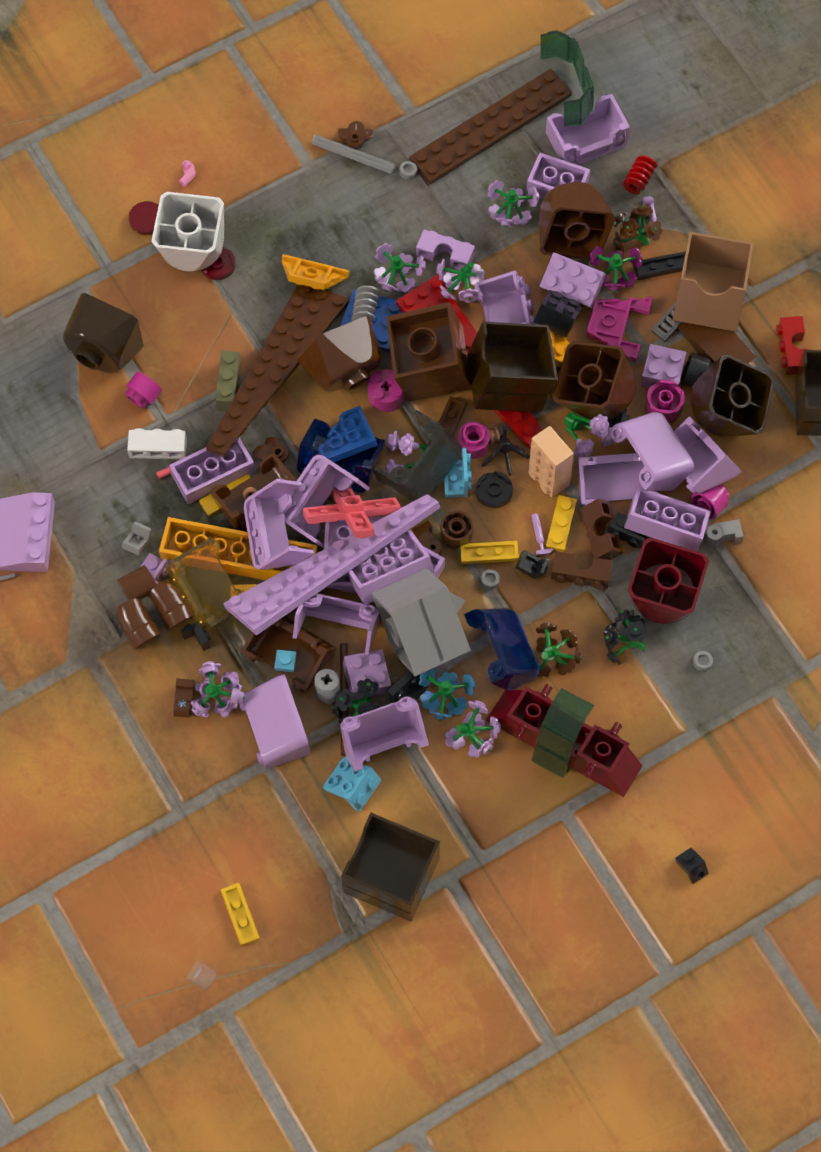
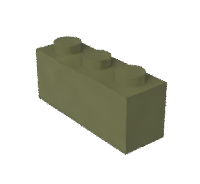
[215,351,241,411]

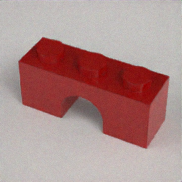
[776,316,808,375]

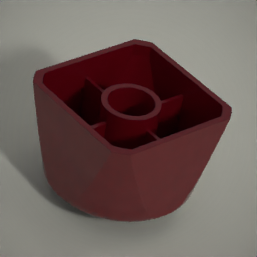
[628,538,709,624]

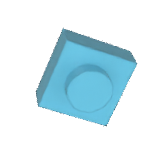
[274,650,297,673]

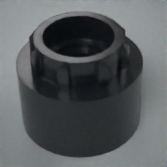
[681,352,713,386]

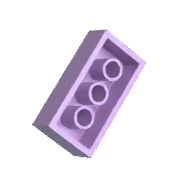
[169,437,255,505]
[624,486,710,551]

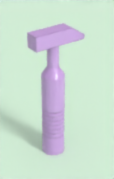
[531,514,553,556]

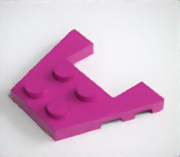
[587,297,653,362]

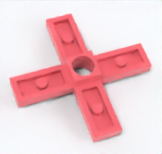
[303,487,401,539]

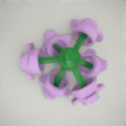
[191,661,245,718]

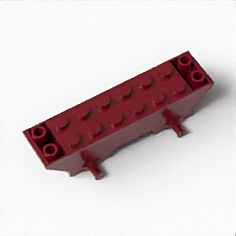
[486,684,642,797]

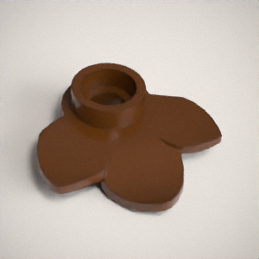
[338,121,373,149]
[253,437,289,470]

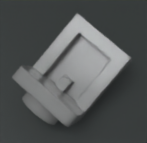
[122,522,151,555]

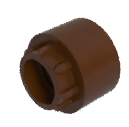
[441,510,474,548]

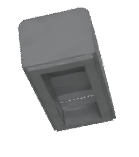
[651,303,683,342]

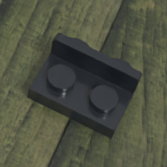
[608,512,648,548]
[387,670,429,703]

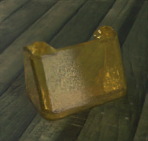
[165,537,245,629]

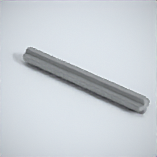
[312,135,395,173]

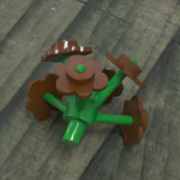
[613,205,663,252]
[530,623,582,678]

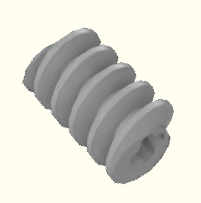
[352,286,379,326]
[315,669,340,704]

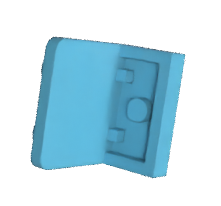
[443,448,472,498]
[323,757,382,812]

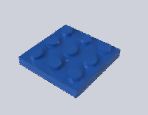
[340,289,402,352]

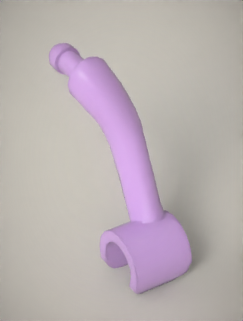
[642,196,656,221]

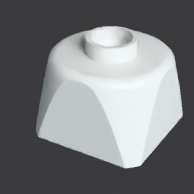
[152,192,224,271]

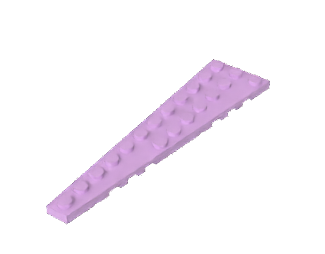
[223,494,440,635]

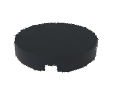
[476,472,513,508]

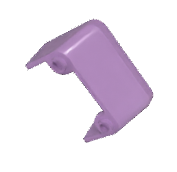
[283,455,370,548]
[244,479,314,570]
[293,593,380,655]

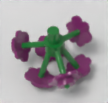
[590,246,642,293]

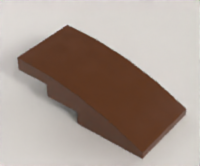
[677,322,756,363]

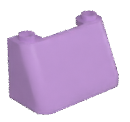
[608,412,694,491]
[674,416,742,494]
[576,453,657,506]
[239,674,310,769]
[340,697,429,772]

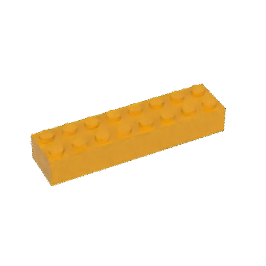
[159,517,318,580]

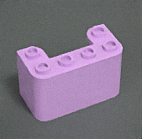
[546,94,630,165]

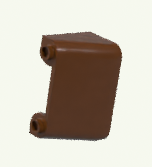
[210,453,297,532]
[241,616,336,692]

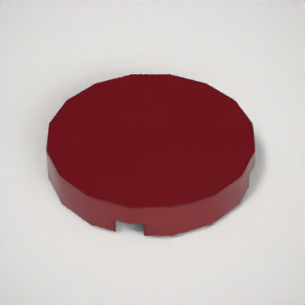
[129,201,159,235]
[201,247,236,280]

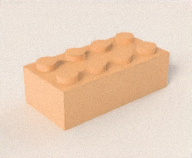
[528,426,574,498]

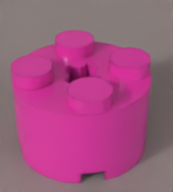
[368,369,405,413]
[645,380,685,423]

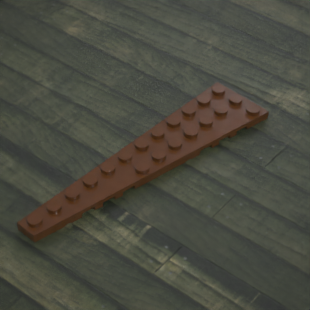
[206,285,350,457]

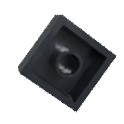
[533,290,583,338]

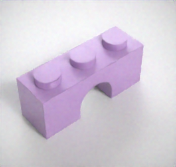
[416,229,475,270]

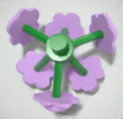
[488,180,539,228]
[374,243,426,293]
[436,259,485,303]
[445,700,501,758]

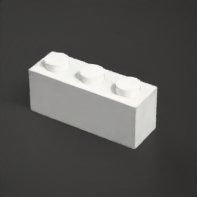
[127,428,187,459]

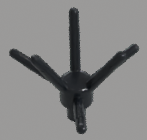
[482,426,530,476]

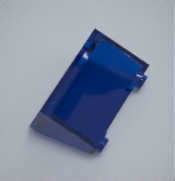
[297,418,385,493]
[464,608,540,690]

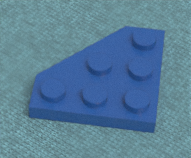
[318,406,377,463]

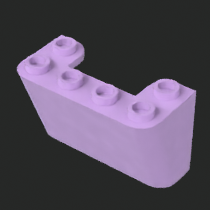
[474,270,536,324]

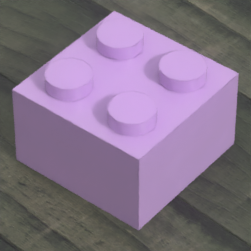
[641,344,686,388]
[343,649,391,699]

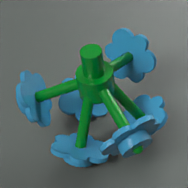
[419,668,475,721]

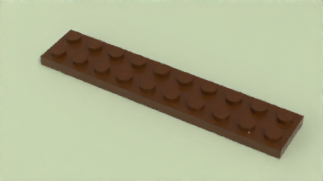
[409,68,572,185]

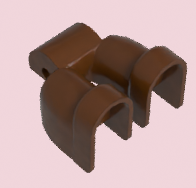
[117,565,195,650]

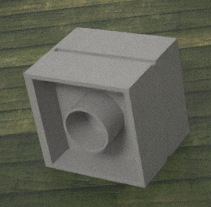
[371,568,471,676]

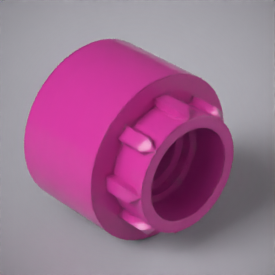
[125,371,163,408]
[457,422,490,459]
[691,484,729,520]

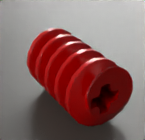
[623,155,658,195]

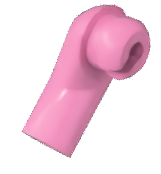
[179,160,196,187]

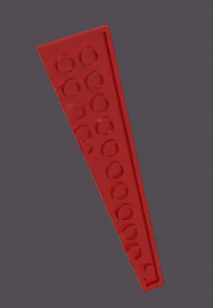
[395,274,543,451]

